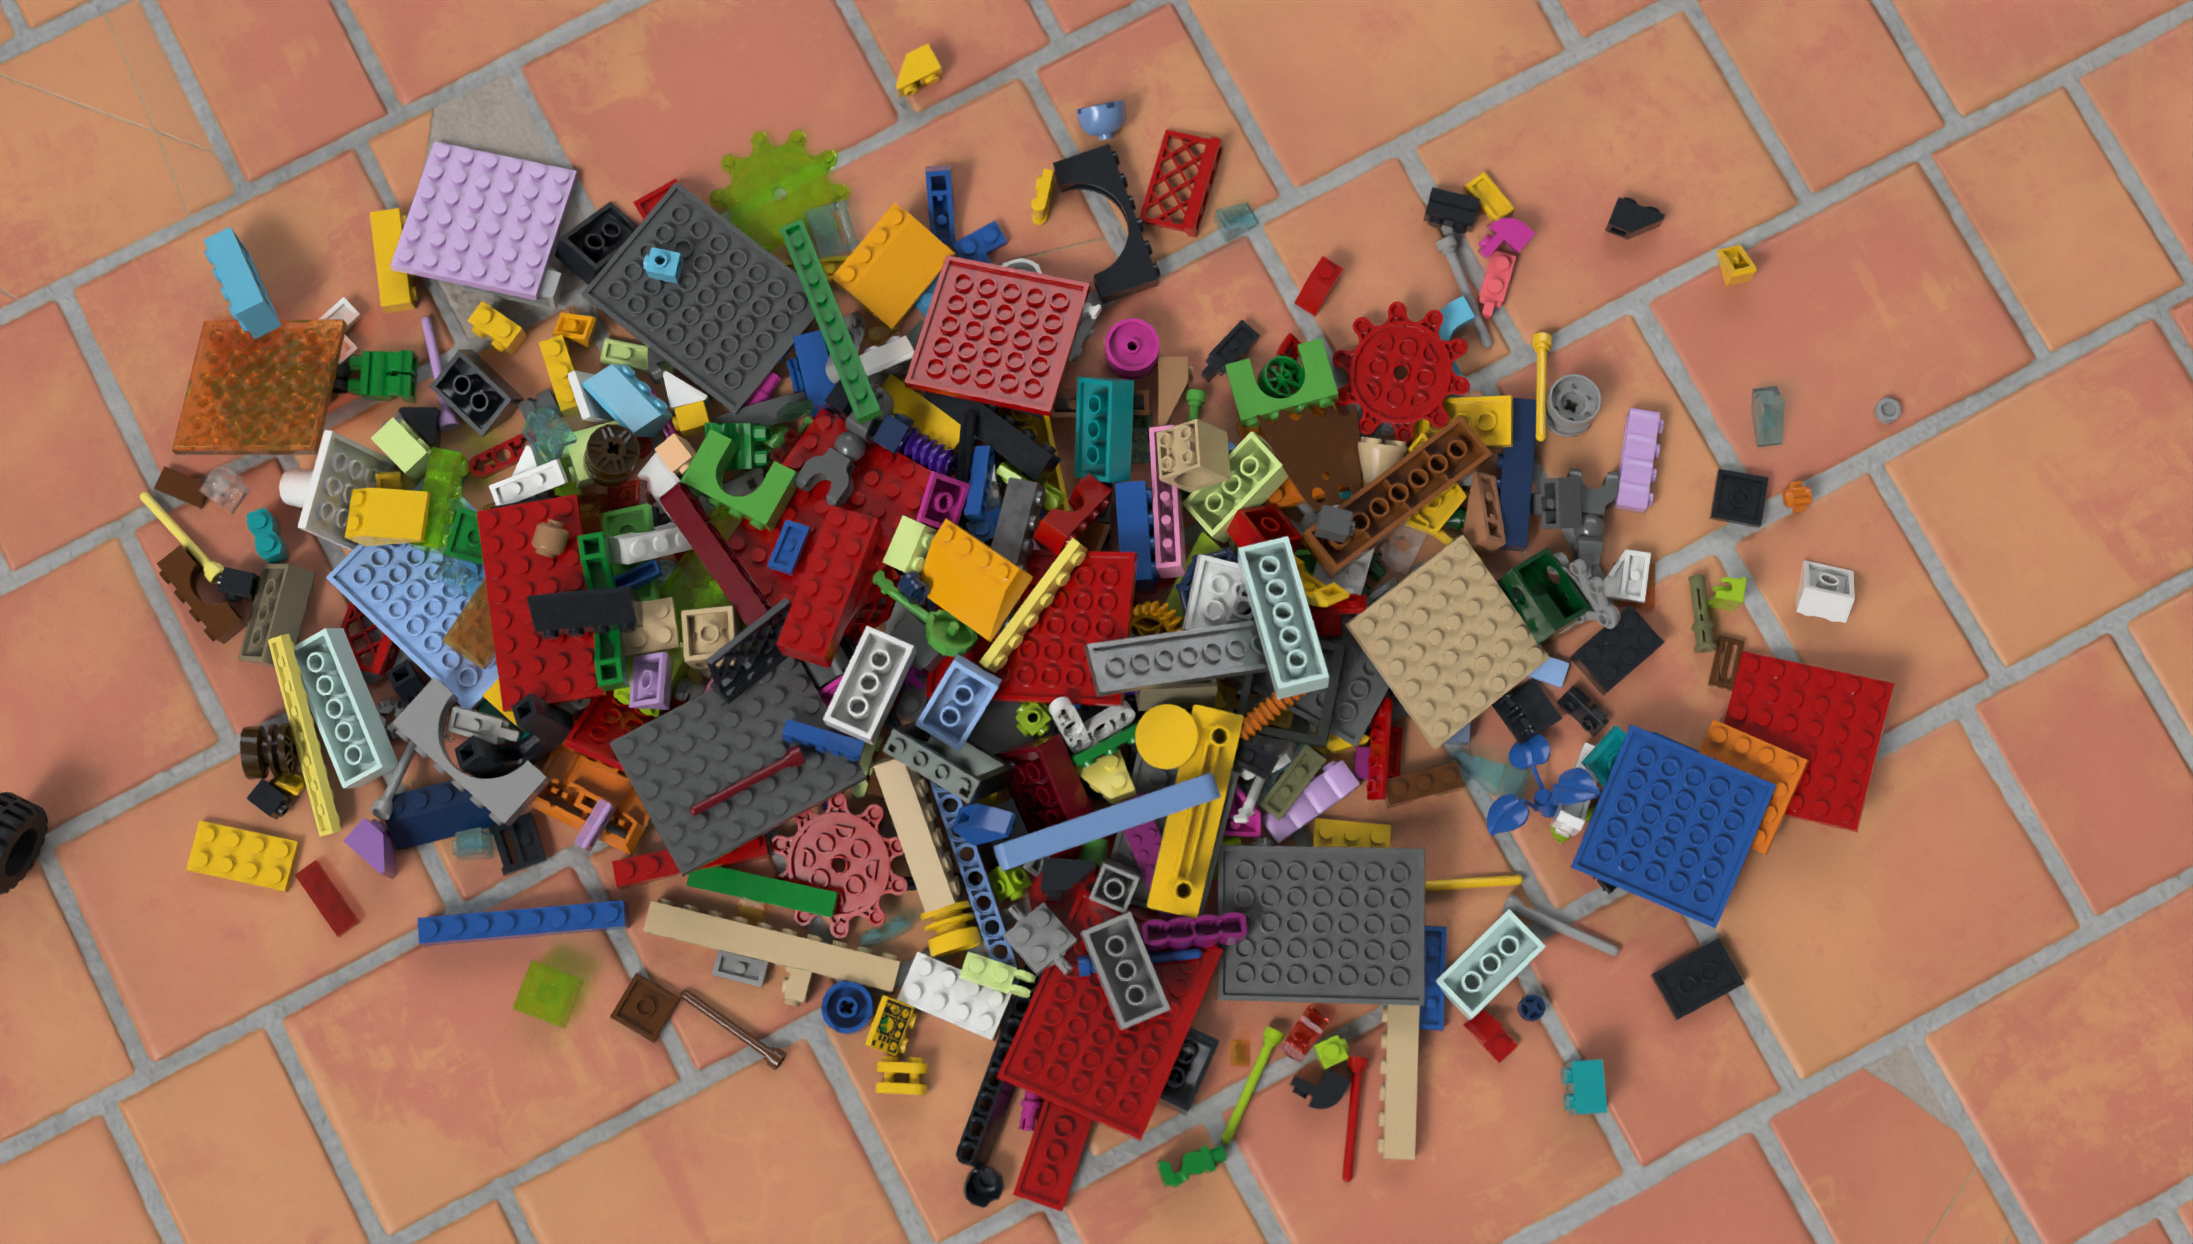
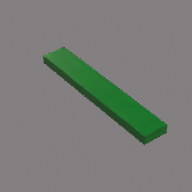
[686,867,839,918]

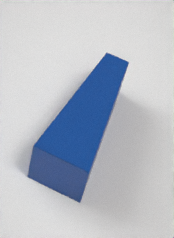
[615,559,663,590]

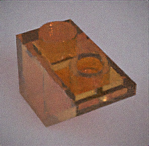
[580,493,608,535]

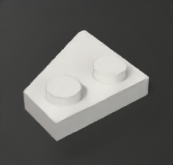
[1595,549,1651,604]

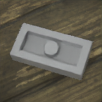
[712,950,769,988]

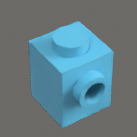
[643,247,684,284]

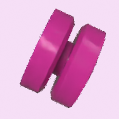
[1105,318,1160,380]

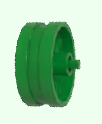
[1257,356,1305,399]

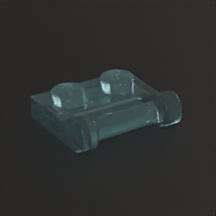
[805,200,860,259]

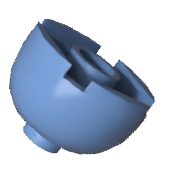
[1076,100,1126,140]

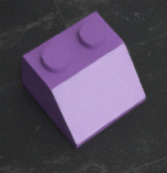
[344,818,396,879]

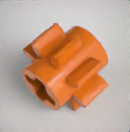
[1782,481,1812,513]

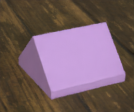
[629,652,673,710]

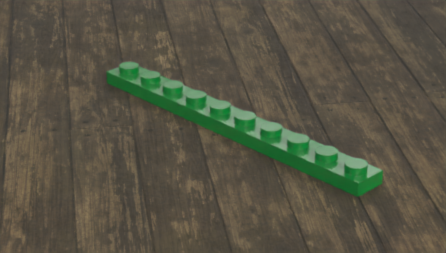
[779,219,883,425]

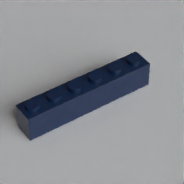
[1496,398,1536,552]

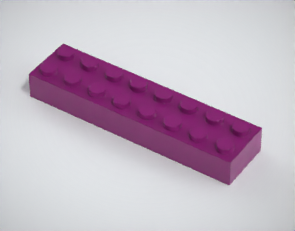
[1113,792,1183,922]

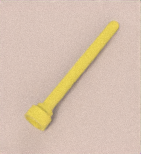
[140,492,224,584]

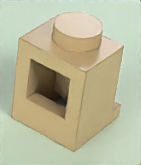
[781,966,814,1007]

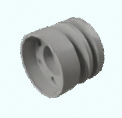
[1546,374,1601,438]

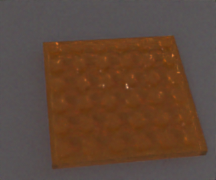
[172,319,347,455]

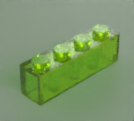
[408,447,469,555]

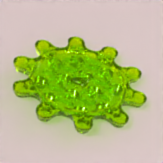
[709,130,850,253]

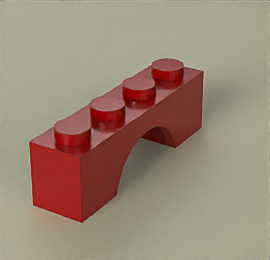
[1033,473,1113,554]

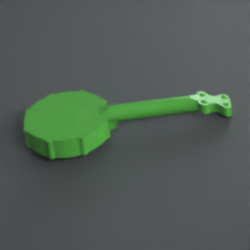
[872,570,978,657]

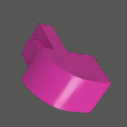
[1477,218,1535,258]

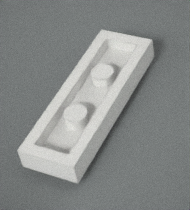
[489,459,568,506]

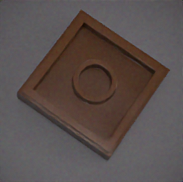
[610,972,681,1043]

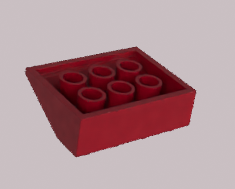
[994,733,1094,834]

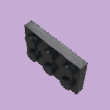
[1651,938,1745,1020]

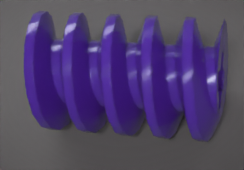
[904,430,958,477]

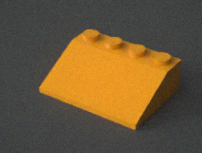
[831,202,955,331]
[921,519,1033,642]

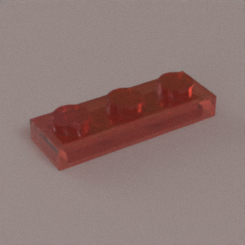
[295,860,361,937]

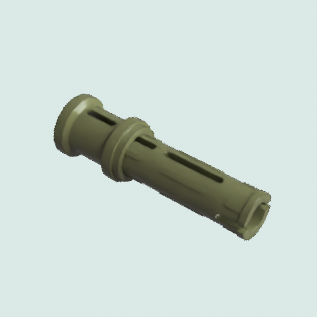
[1688,575,1717,653]

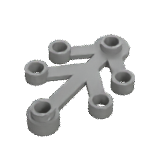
[1547,552,1621,629]

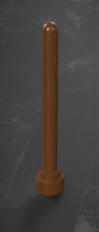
[680,990,787,1070]

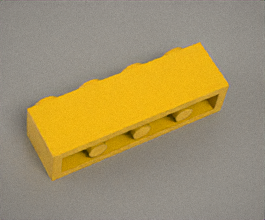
[370,208,419,313]
[881,373,961,455]

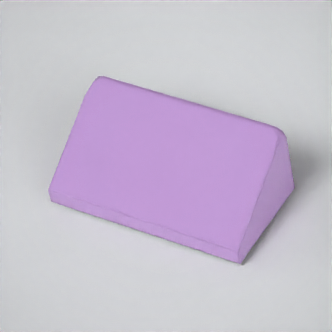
[574,799,616,852]

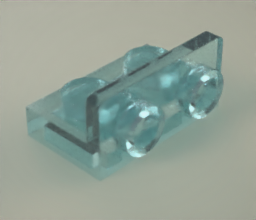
[522,406,577,463]

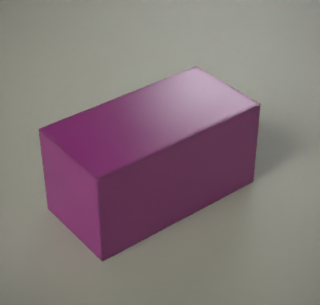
[1354,746,1370,781]

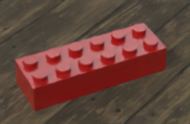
[776,505,883,669]

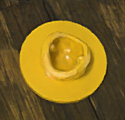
[1135,704,1199,769]

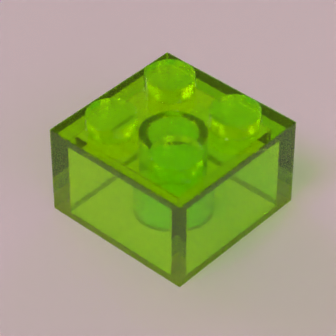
[512,960,584,1028]

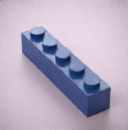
[964,445,995,523]
[782,719,865,761]

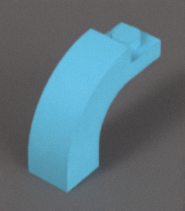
[1439,296,1475,377]

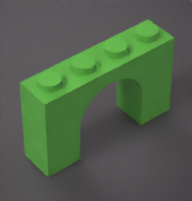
[1225,338,1338,428]
[681,429,798,531]

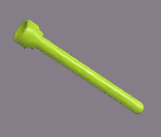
[1221,1026,1285,1144]

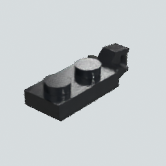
[1201,320,1260,383]

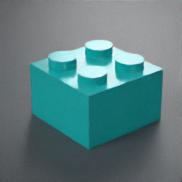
[1561,1059,1607,1116]

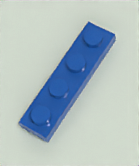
[1419,926,1447,1031]

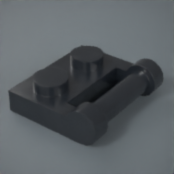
[488,812,547,876]

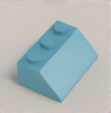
[582,364,673,437]

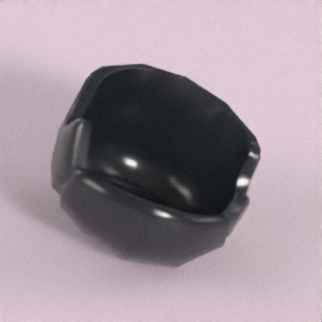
[963,1165,1005,1208]

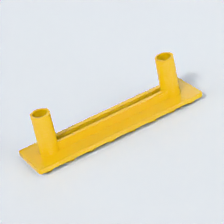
[1147,704,1244,918]

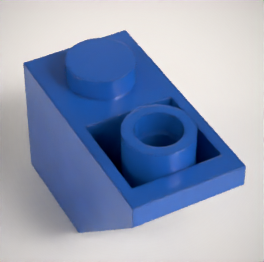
[952,803,1016,846]

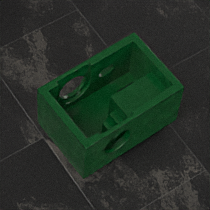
[1497,547,1591,645]

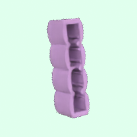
[1614,408,1664,513]
[1261,760,1360,845]

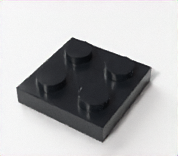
[1709,469,1769,528]

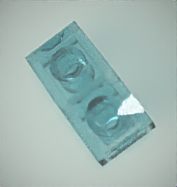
[860,917,912,947]

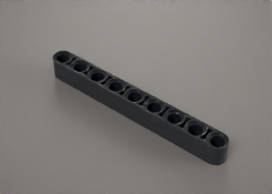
[956,963,1044,1168]

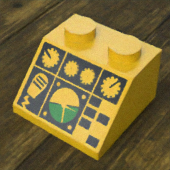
[865,995,918,1057]

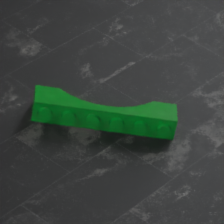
[577,532,630,691]

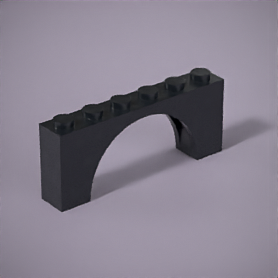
[1053,144,1161,304]

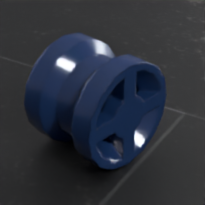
[898,571,930,604]
[1517,995,1546,1022]

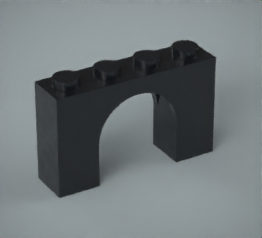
[454,693,574,779]

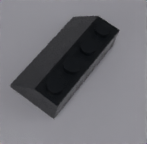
[527,586,643,640]

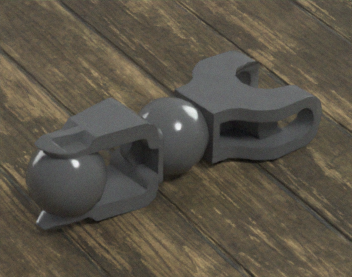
[796,387,894,508]
[1567,468,1619,581]

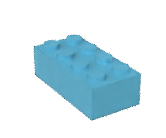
[204,226,282,339]

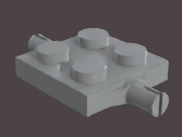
[1004,902,1077,976]

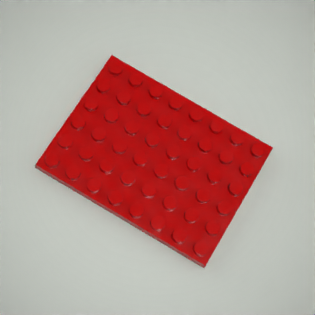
[708,409,931,629]
[926,550,1138,707]
[997,889,1223,1142]

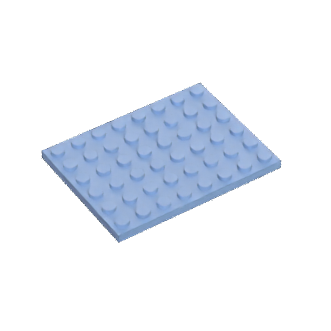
[326,470,499,710]

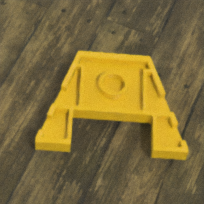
[1405,433,1467,536]

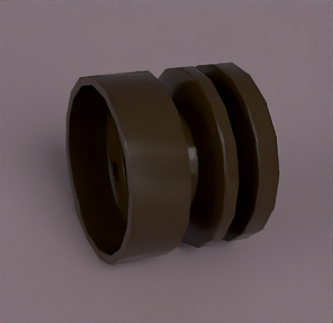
[583,424,640,487]
[240,723,297,780]

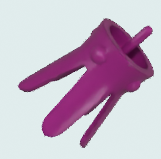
[903,665,928,691]

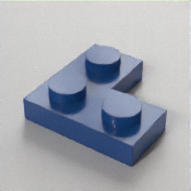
[952,221,1007,264]

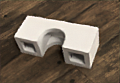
[609,523,693,564]

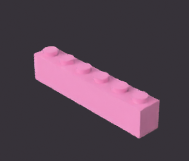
[1149,425,1186,579]

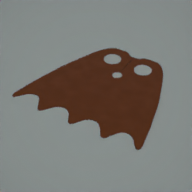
[1256,404,1361,511]

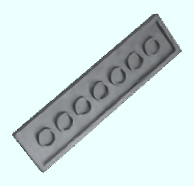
[1084,620,1269,696]

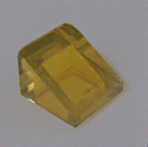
[737,896,767,927]

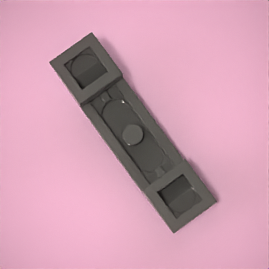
[710,391,812,427]

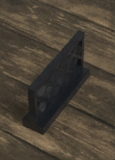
[706,598,791,704]

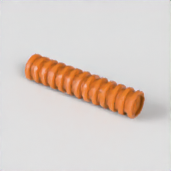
[1240,692,1307,741]

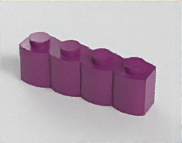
[1140,912,1247,952]

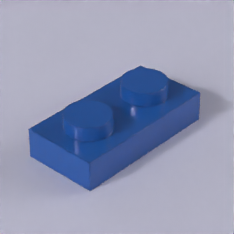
[767,520,811,576]

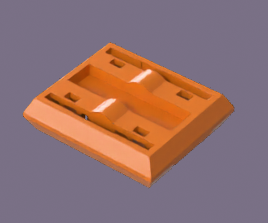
[529,715,650,856]

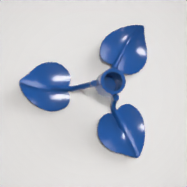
[1487,734,1601,836]

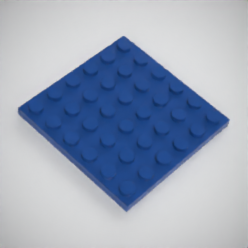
[1570,724,1776,928]

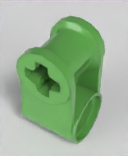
[1078,838,1109,868]

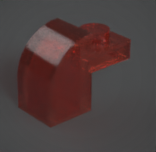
[1280,1005,1330,1063]

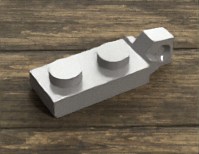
[447,705,522,744]

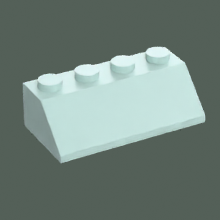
[1435,909,1546,1020]

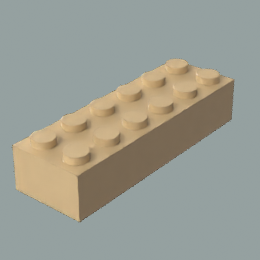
[873,756,963,913]

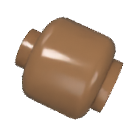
[532,519,569,558]

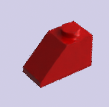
[1294,256,1343,317]

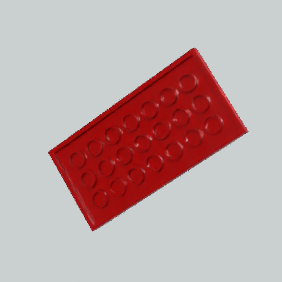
[476,494,606,712]

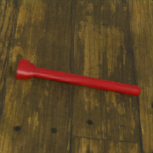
[1342,1056,1369,1182]

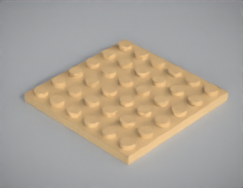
[1345,535,1550,749]

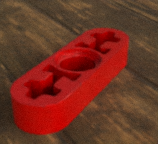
[469,433,539,479]

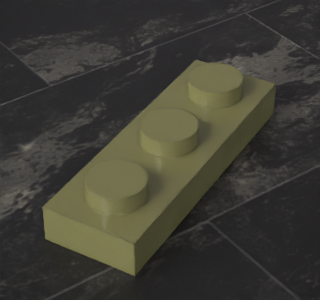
[1259,745,1326,822]

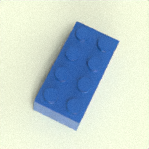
[1115,481,1159,592]

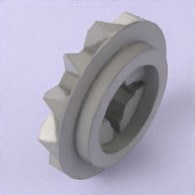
[376,698,406,739]

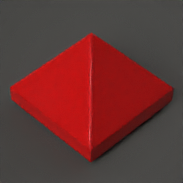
[1276,333,1302,360]

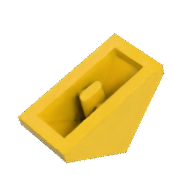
[1716,245,1757,287]

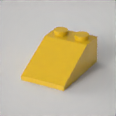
[345,487,431,546]

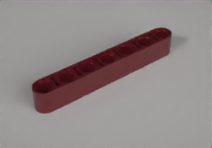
[660,482,779,635]

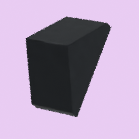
[398,407,441,450]

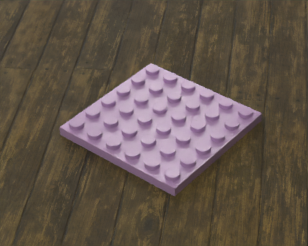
[390,141,578,301]

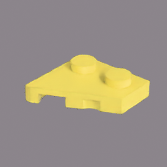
[1076,750,1137,804]

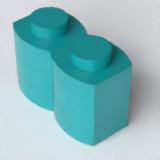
[246,507,289,564]

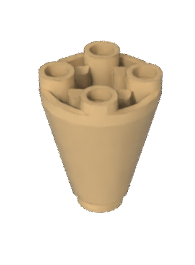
[1358,437,1408,488]

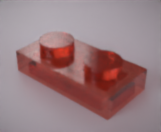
[607,479,648,511]

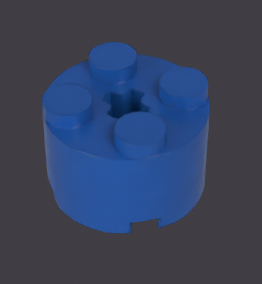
[821,981,875,1035]

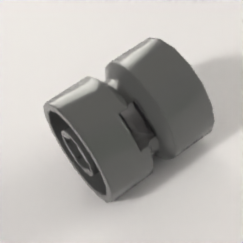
[517,388,564,432]

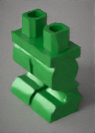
[348,350,418,403]
[705,422,772,470]
[1156,1145,1228,1188]

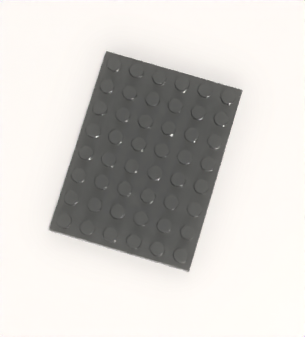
[582,181,816,415]
[609,657,866,877]
[1218,845,1426,1006]

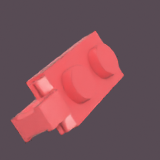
[1478,250,1516,320]

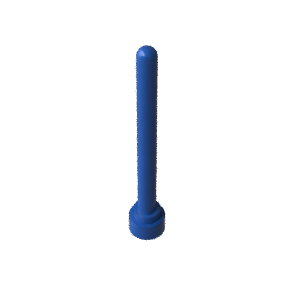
[1078,948,1203,977]

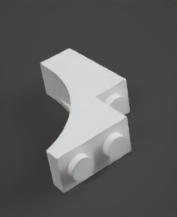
[1550,743,1597,837]

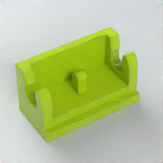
[1707,577,1747,611]

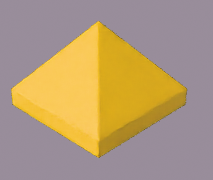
[275,773,306,796]

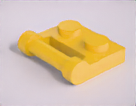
[1031,168,1055,226]

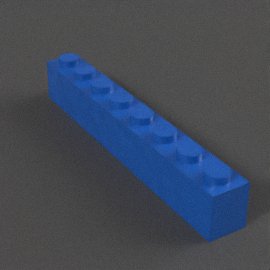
[418,900,629,946]

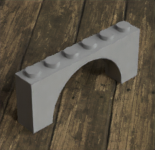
[392,677,551,827]

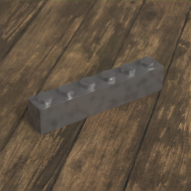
[991,477,1046,634]

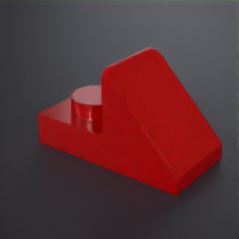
[1463,1009,1518,1064]

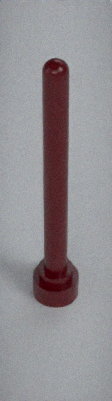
[689,745,806,816]

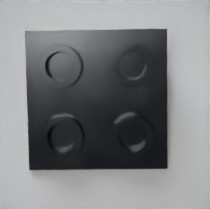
[1492,678,1562,745]

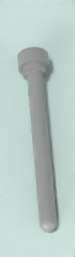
[1436,235,1492,348]
[370,739,416,819]
[1502,894,1620,956]

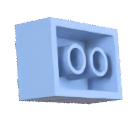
[915,654,1002,751]

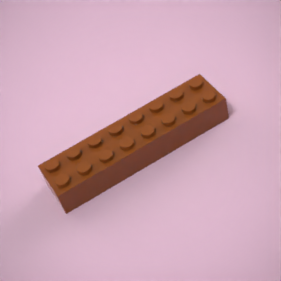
[1300,415,1492,579]

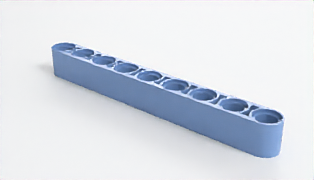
[993,772,1221,871]
[930,780,1020,985]

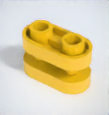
[875,1056,928,1095]

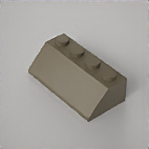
[238,564,315,668]

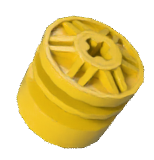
[920,901,983,958]

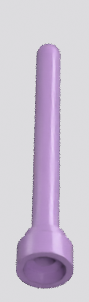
[421,316,460,431]

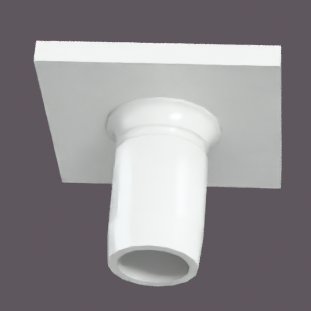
[279,430,395,551]

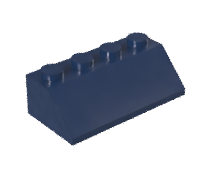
[385,775,497,851]

